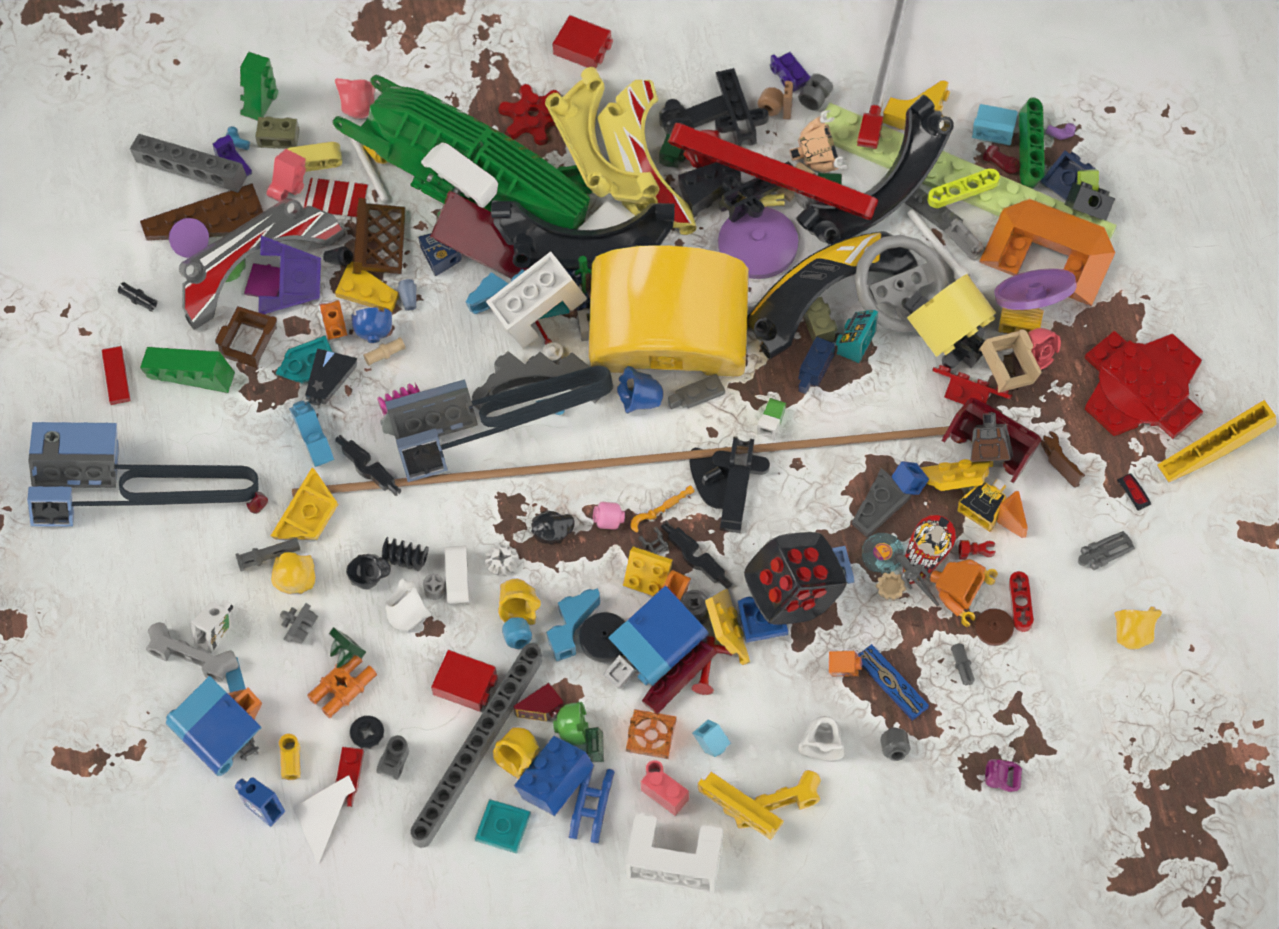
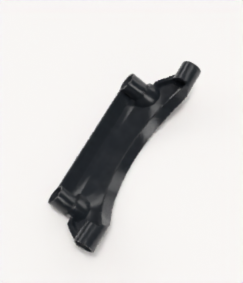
[491,201,675,269]

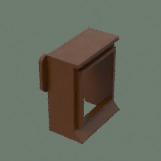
[215,306,277,368]

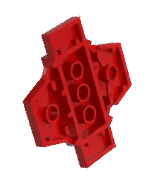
[1085,331,1203,439]

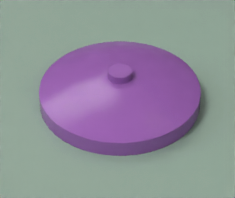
[718,207,798,279]
[994,269,1077,310]

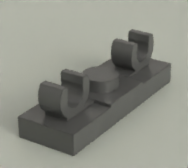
[905,187,963,231]

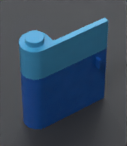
[608,585,709,686]
[166,675,262,776]

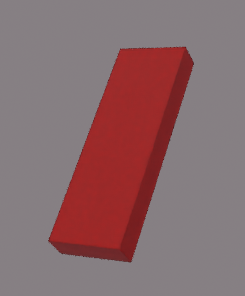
[102,346,131,405]

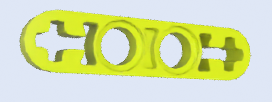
[927,168,1000,208]

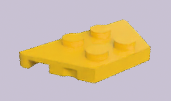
[921,459,994,491]
[270,468,339,540]
[705,589,750,665]

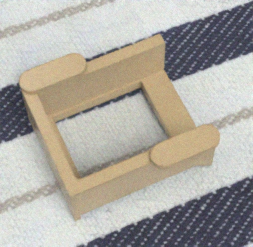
[979,330,1042,393]

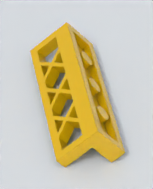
[697,772,784,840]

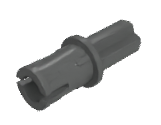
[951,643,975,686]

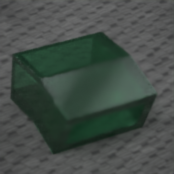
[585,727,604,762]

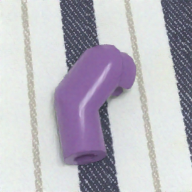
[1045,123,1076,140]

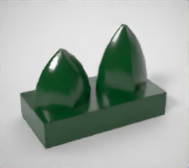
[329,627,366,668]

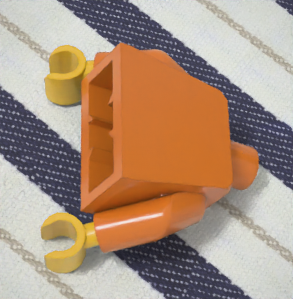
[930,559,998,627]

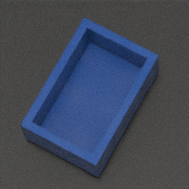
[514,736,594,816]

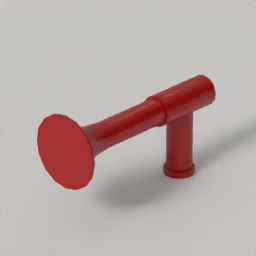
[691,636,732,695]

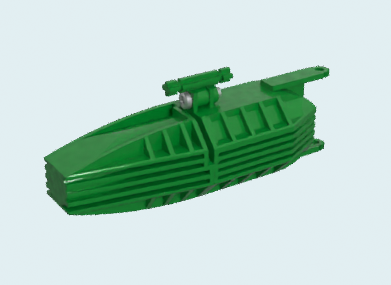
[332,74,590,230]

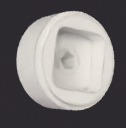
[543,343,563,363]

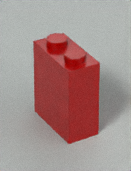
[552,15,613,68]
[431,650,499,712]

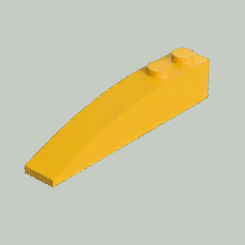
[1157,400,1277,483]

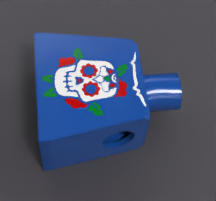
[235,777,285,827]

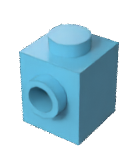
[692,719,731,757]

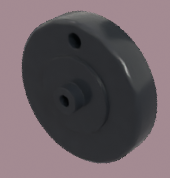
[579,612,626,663]

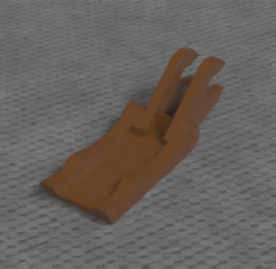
[1041,431,1085,488]

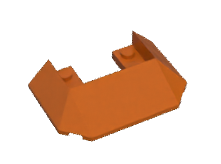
[979,199,1115,306]

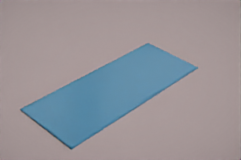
[225,657,246,692]

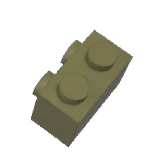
[255,116,300,149]
[803,296,837,343]

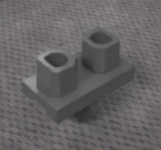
[280,603,318,644]

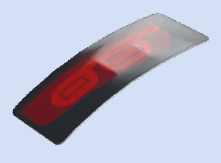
[1117,473,1151,511]

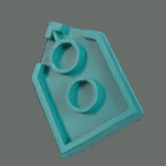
[275,335,333,384]

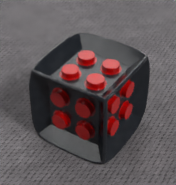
[744,532,847,625]

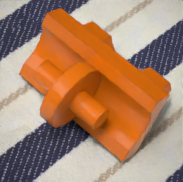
[319,300,348,340]

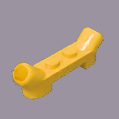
[723,770,821,829]

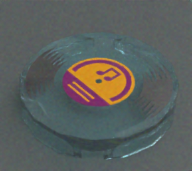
[862,533,904,574]

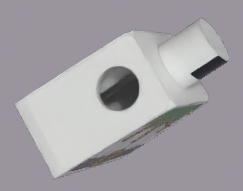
[191,600,233,654]

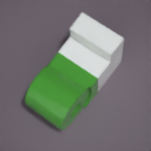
[757,398,786,440]

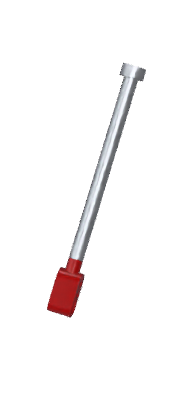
[857,0,908,149]

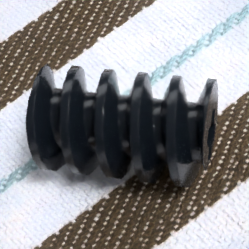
[382,536,429,571]

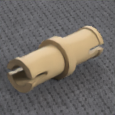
[363,337,405,366]

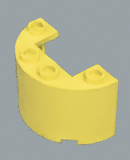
[907,274,996,357]

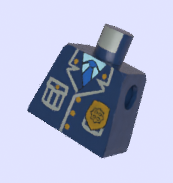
[418,233,462,276]

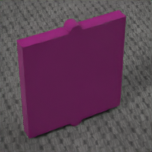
[244,263,280,297]

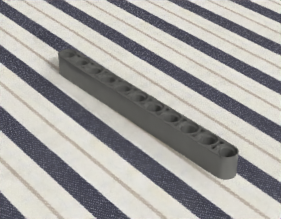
[410,643,542,848]

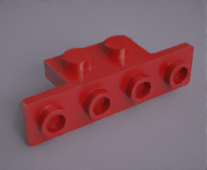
[932,365,1012,405]

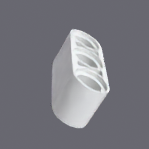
[445,546,470,604]

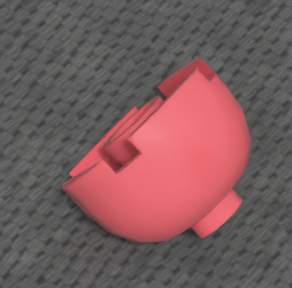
[1027,328,1061,370]

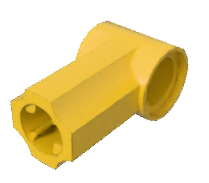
[279,733,301,780]

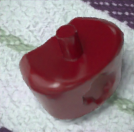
[246,491,268,514]

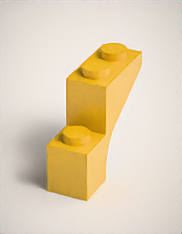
[883,80,950,130]

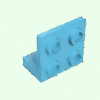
[972,104,1018,145]

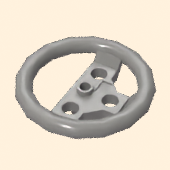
[854,235,948,333]

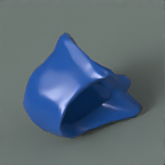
[617,366,664,414]

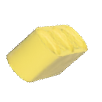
[287,142,342,172]

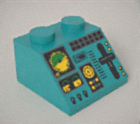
[835,310,878,363]

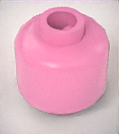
[593,502,625,530]

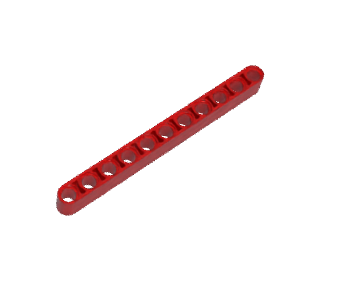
[668,123,878,220]

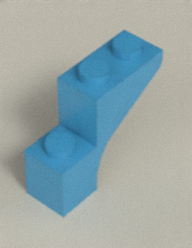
[465,269,525,314]
[289,401,335,467]
[546,588,600,662]

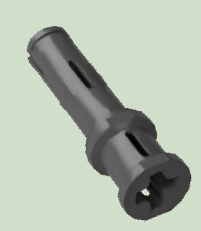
[235,538,301,572]

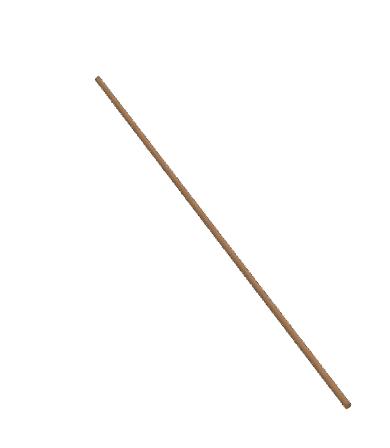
[292,426,949,497]

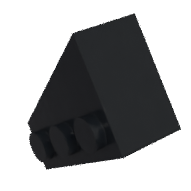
[678,162,741,218]

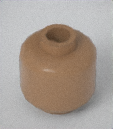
[757,87,784,116]

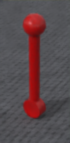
[535,320,552,345]

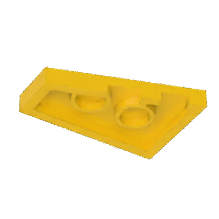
[335,262,399,313]

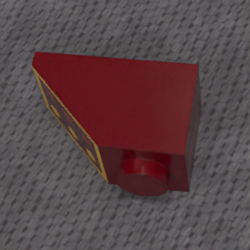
[513,682,564,722]

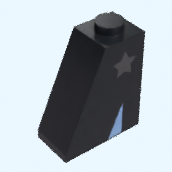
[305,348,357,406]

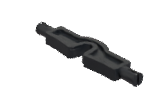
[335,435,401,496]
[661,521,733,589]

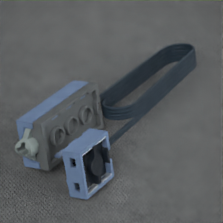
[380,366,613,482]

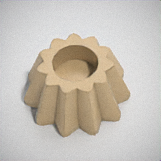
[876,571,906,601]

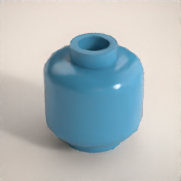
[502,617,532,649]

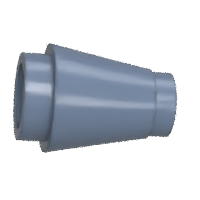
[397,279,417,311]

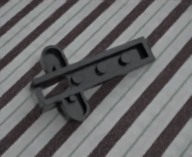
[715,68,769,146]
[659,95,729,135]
[719,161,794,222]
[903,291,985,369]
[712,436,770,533]

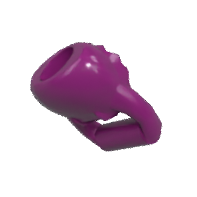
[985,759,1022,792]

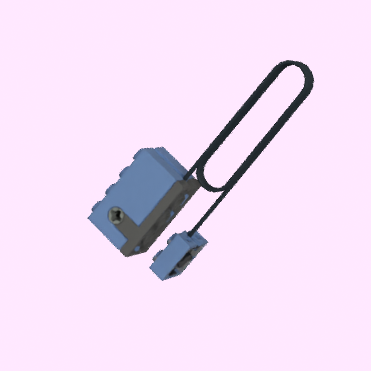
[27,422,259,527]

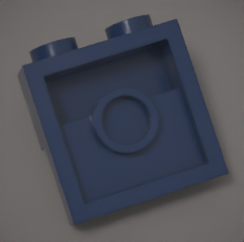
[1040,150,1096,201]

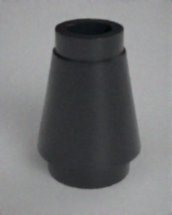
[323,246,353,266]

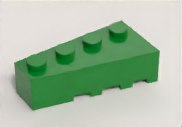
[140,347,235,393]

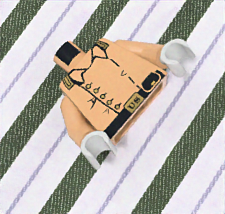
[789,110,848,173]

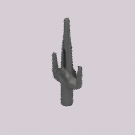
[896,554,939,606]

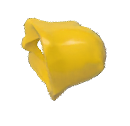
[271,552,316,594]
[498,578,541,625]
[1114,606,1162,649]
[493,727,540,779]

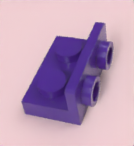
[769,51,810,92]

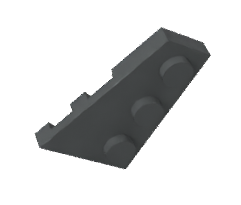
[852,468,912,538]

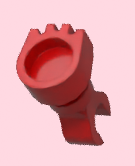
[958,540,996,560]

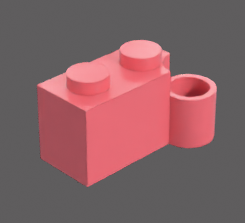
[267,149,306,202]
[641,760,689,816]

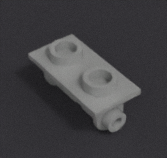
[944,218,985,260]

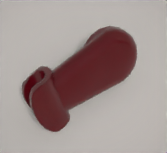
[983,145,1020,174]

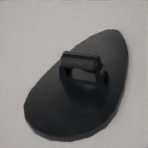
[689,447,729,509]

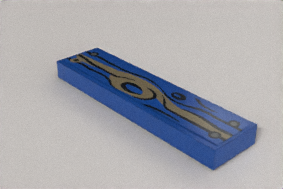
[858,644,929,721]

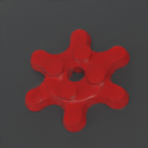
[498,84,561,146]

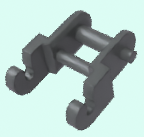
[638,527,668,554]
[237,737,259,761]

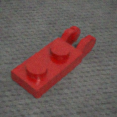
[336,747,364,807]

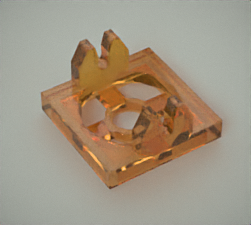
[626,709,677,759]

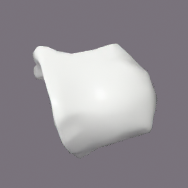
[385,579,432,632]
[799,716,844,761]

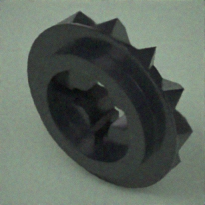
[350,715,384,749]

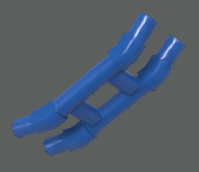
[569,768,615,844]

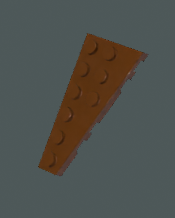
[140,183,264,241]

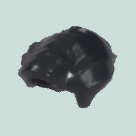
[531,510,575,545]
[346,554,391,590]

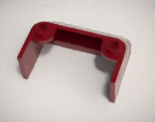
[941,398,1042,483]

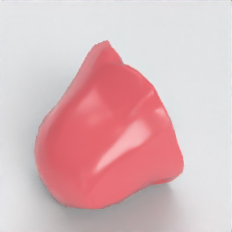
[335,78,376,119]

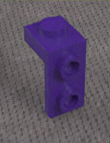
[212,134,252,177]

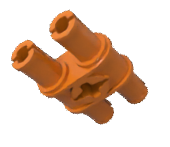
[307,655,377,718]

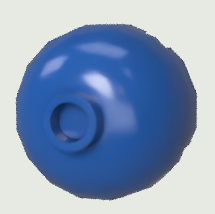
[351,307,392,343]

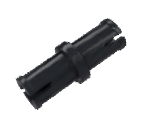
[117,282,158,312]

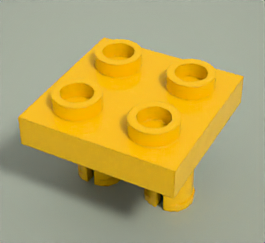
[623,547,673,596]

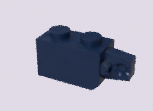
[798,336,835,394]

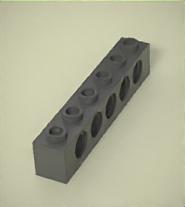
[130,133,247,192]

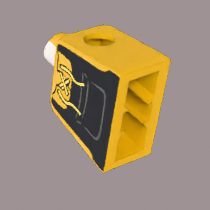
[957,479,1006,532]

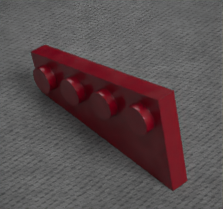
[642,641,717,714]

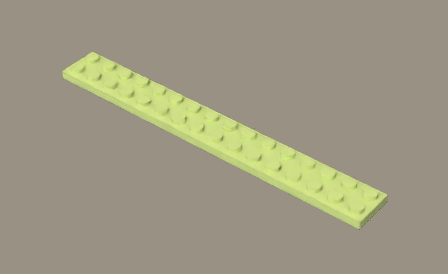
[825,103,1117,239]

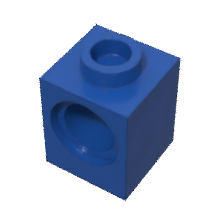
[892,461,929,495]

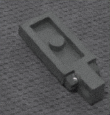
[668,374,725,409]

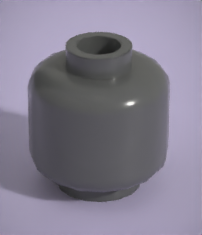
[880,727,910,761]

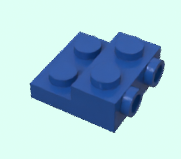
[738,596,788,643]

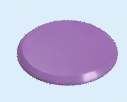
[169,218,209,258]

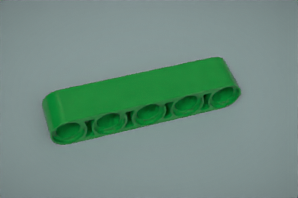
[1019,97,1045,189]

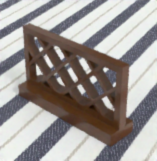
[353,198,405,274]

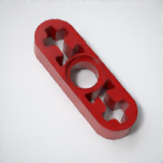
[1009,571,1034,632]

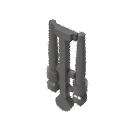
[1078,531,1135,570]

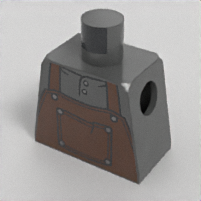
[971,413,1014,462]

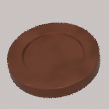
[975,608,1014,646]

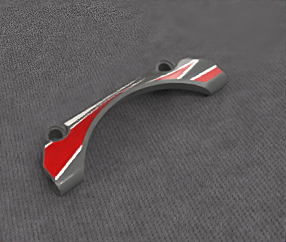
[179,198,346,330]

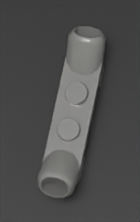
[146,622,239,682]

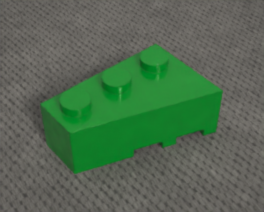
[240,51,278,121]

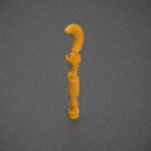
[630,485,695,533]

